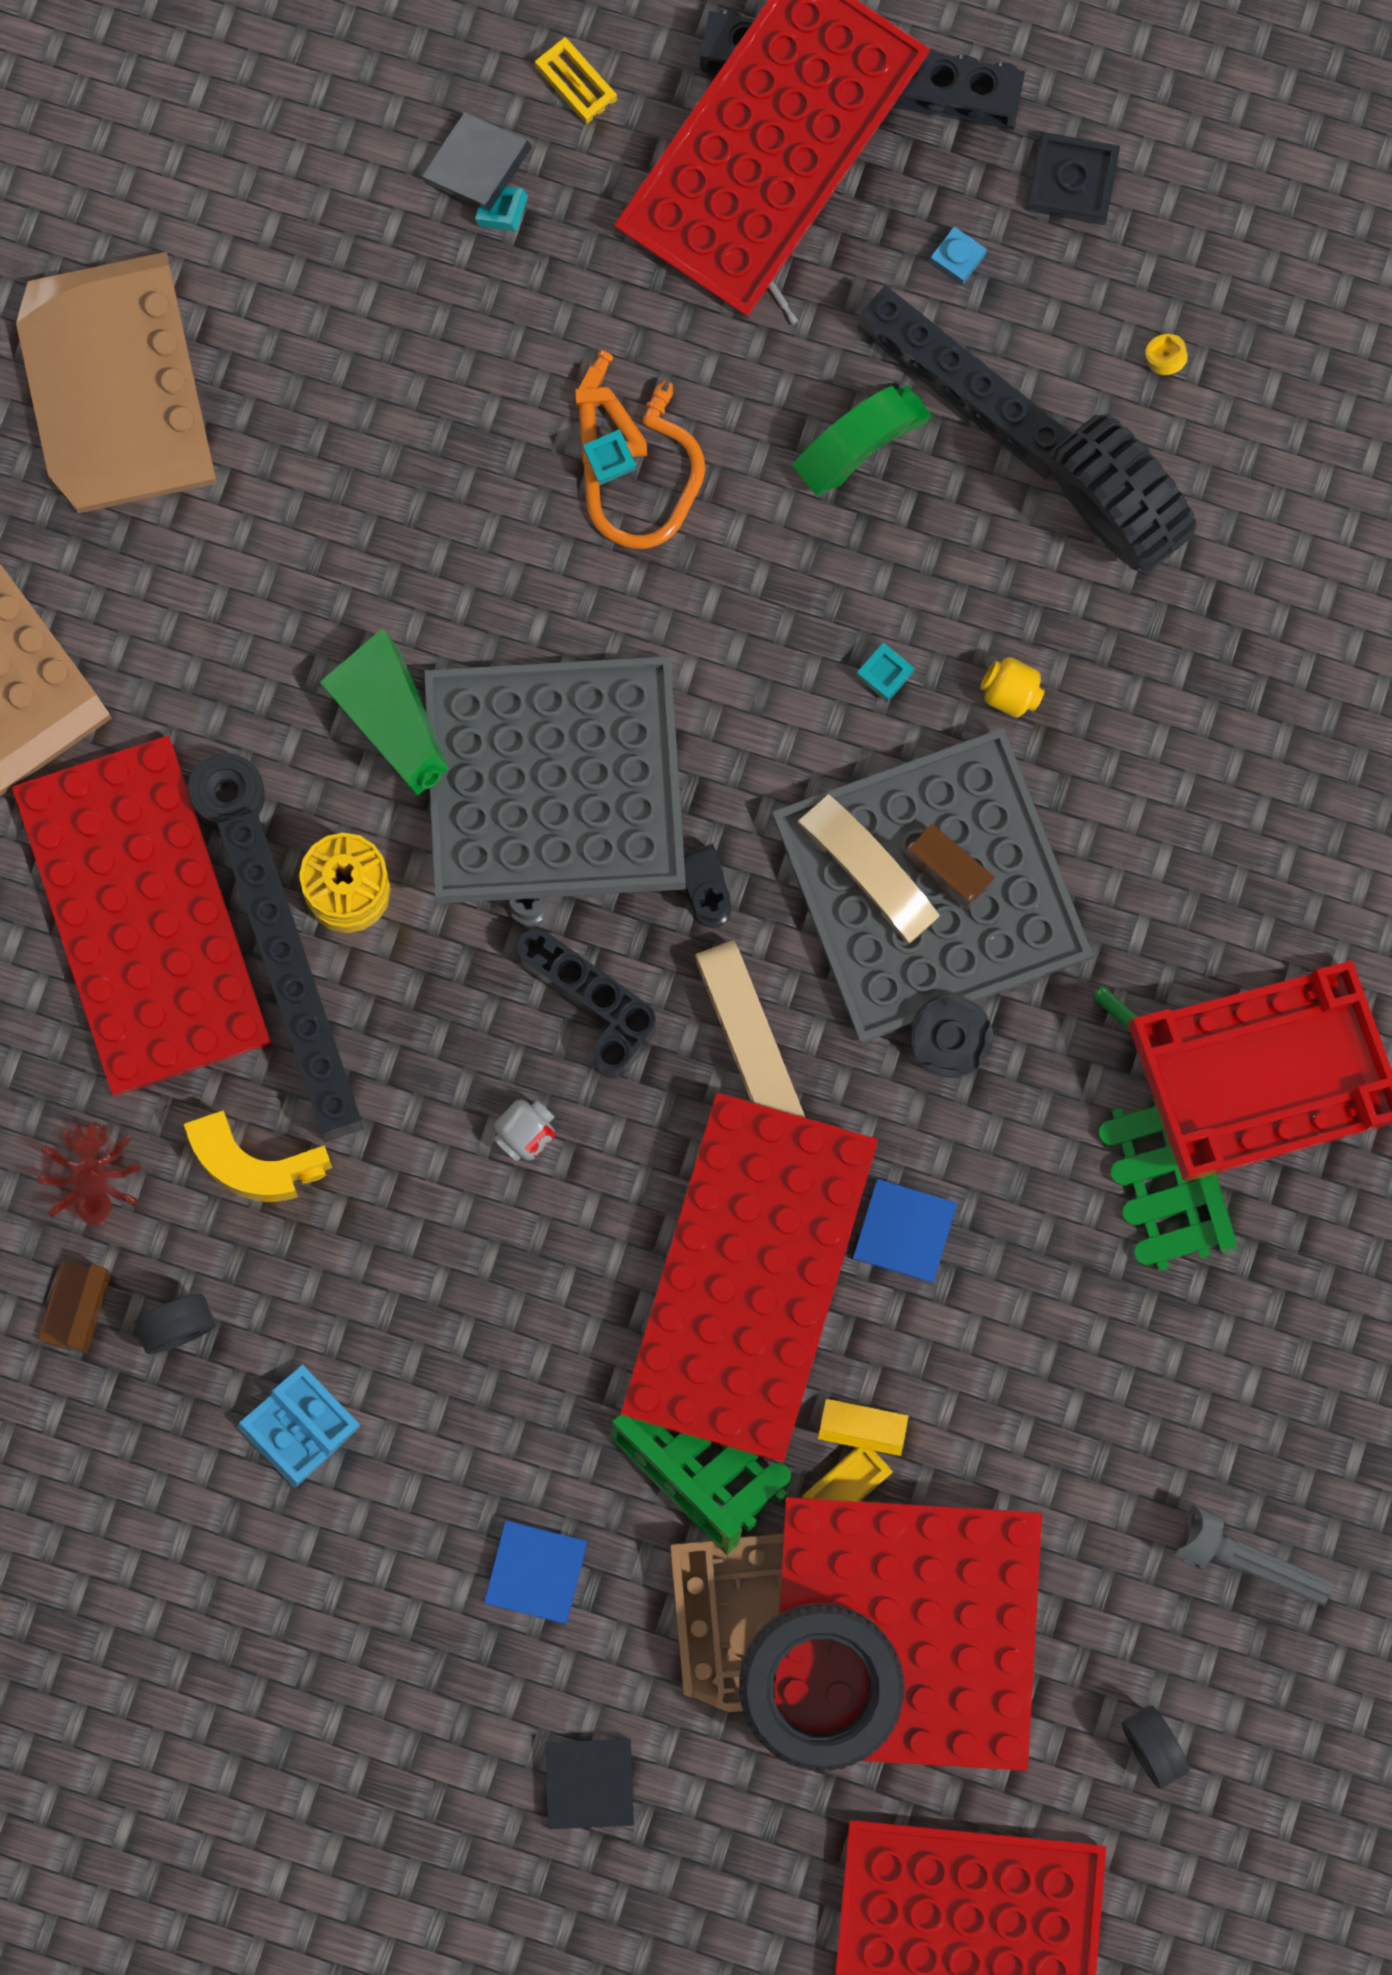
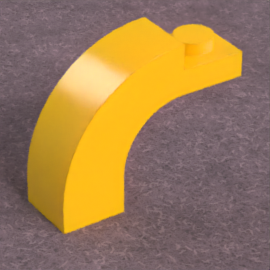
[184,1110,332,1202]

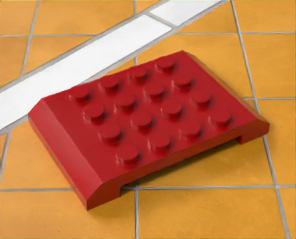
[1128,960,1392,1181]

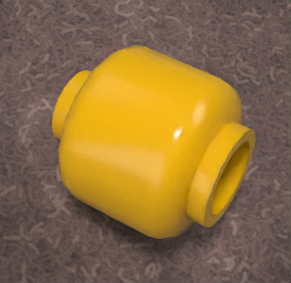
[980,657,1045,718]

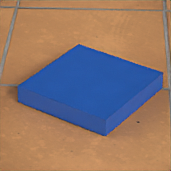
[853,1179,957,1284]
[484,1520,588,1625]

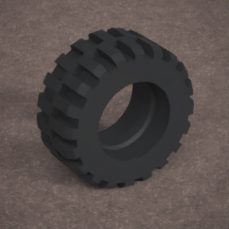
[1049,414,1197,573]

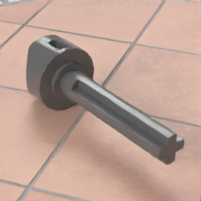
[1171,1505,1333,1606]

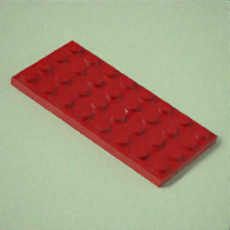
[614,0,930,318]
[12,735,272,1097]
[620,1093,878,1464]

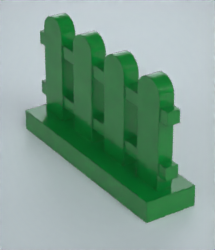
[1099,1099,1239,1271]
[610,1415,791,1555]

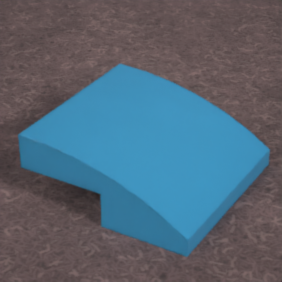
[237,1365,360,1488]

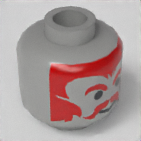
[493,1099,556,1162]

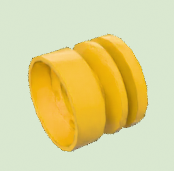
[299,833,391,933]

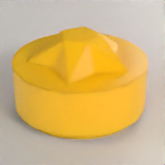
[1145,334,1188,375]

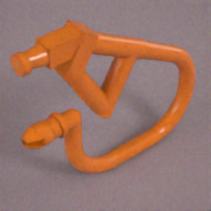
[575,350,705,549]

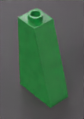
[320,628,449,795]

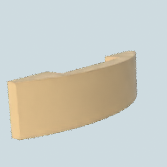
[798,794,940,944]

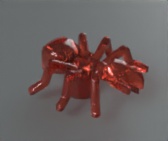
[37,1123,141,1226]

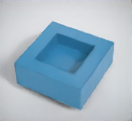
[930,227,987,285]

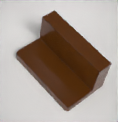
[904,823,995,911]
[39,1261,111,1355]

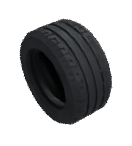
[739,1602,905,1772]

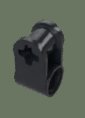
[684,843,732,928]

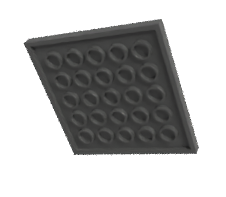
[425,656,686,904]
[772,728,1093,1044]

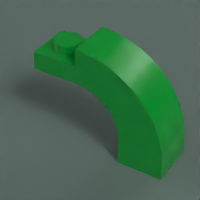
[792,385,932,496]

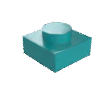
[475,186,528,232]
[583,429,637,486]
[856,643,915,702]

